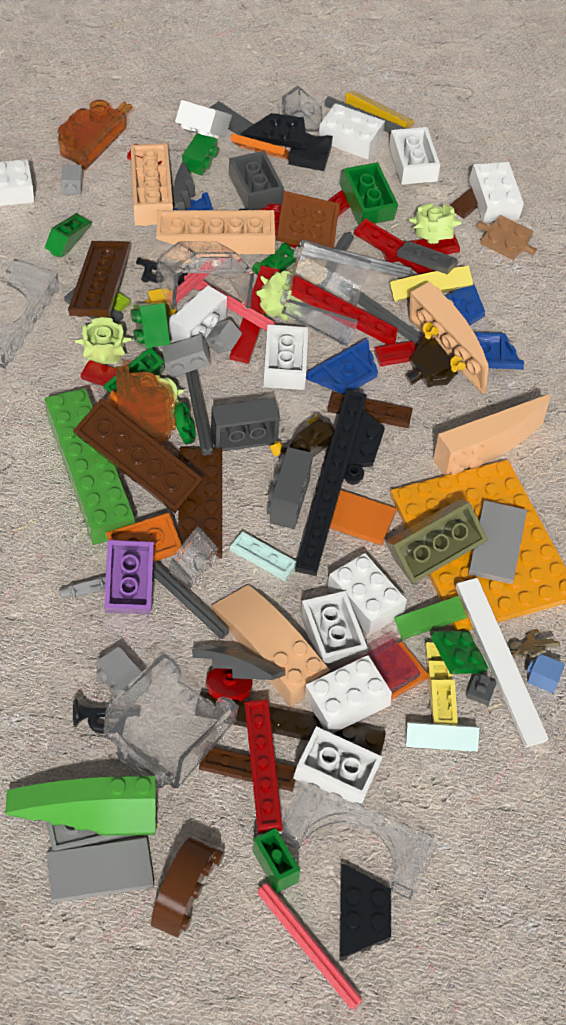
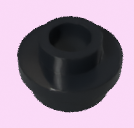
[344,464,364,485]

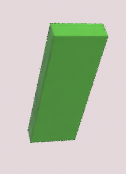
[394,596,467,640]

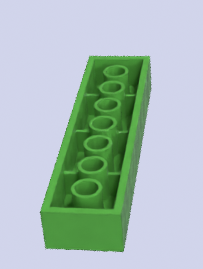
[45,388,135,545]

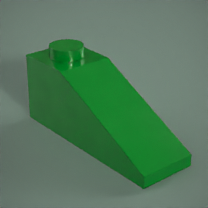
[44,213,92,257]
[103,348,164,398]

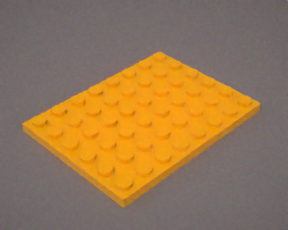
[390,460,566,631]

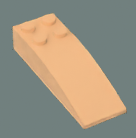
[131,143,173,226]
[156,210,275,254]
[410,282,489,394]
[433,394,550,476]
[211,585,330,707]

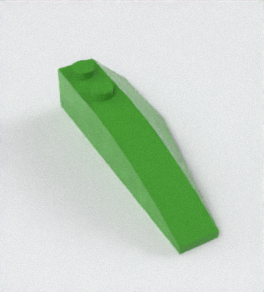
[5,776,156,836]

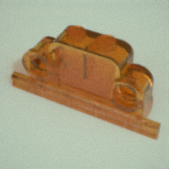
[58,100,132,171]
[116,366,176,474]

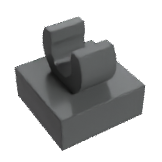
[466,675,497,706]

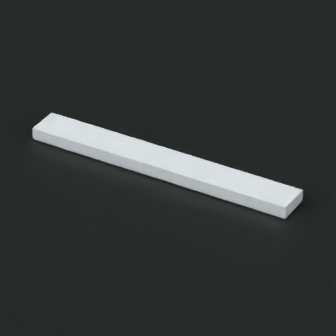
[456,578,549,748]

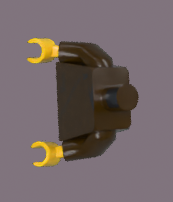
[406,322,466,387]
[269,413,335,457]

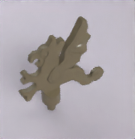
[507,630,560,659]

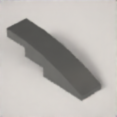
[174,162,195,211]
[192,644,285,680]

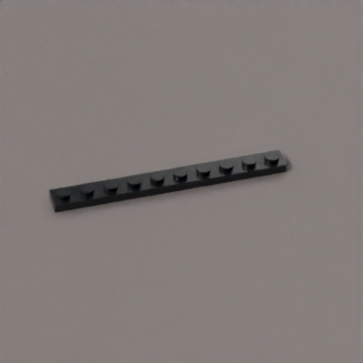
[295,390,367,577]

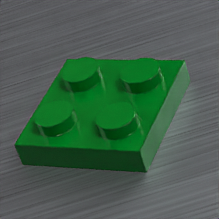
[431,631,488,674]

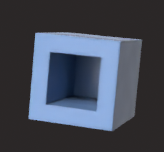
[526,654,565,694]

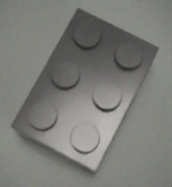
[229,150,284,210]
[211,398,280,452]
[267,447,313,529]

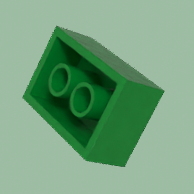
[340,162,398,225]
[130,301,170,348]

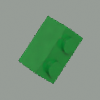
[182,133,219,176]
[253,828,300,893]

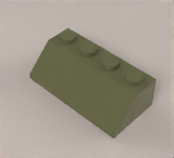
[385,499,488,584]

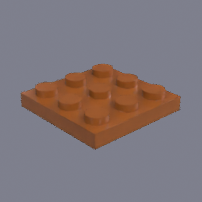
[276,191,340,248]

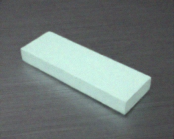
[230,531,297,582]
[406,722,479,751]

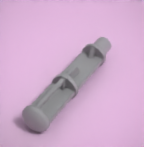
[59,576,106,598]

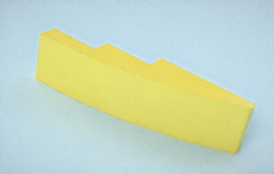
[390,266,473,302]
[425,642,458,725]

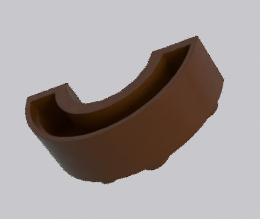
[151,835,225,938]

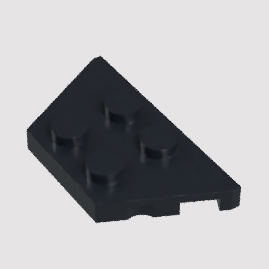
[241,113,307,149]
[348,410,385,467]
[339,864,391,961]

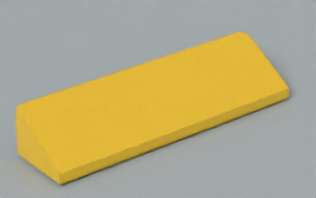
[345,91,415,129]

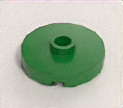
[174,402,196,445]

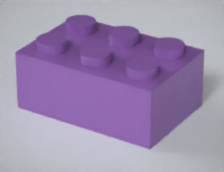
[104,540,154,615]

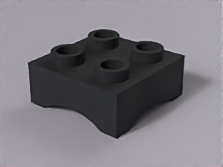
[288,132,333,171]

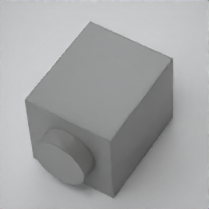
[61,164,82,195]
[206,319,242,354]

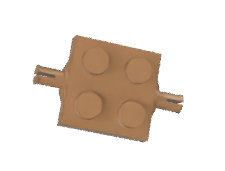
[477,215,537,260]

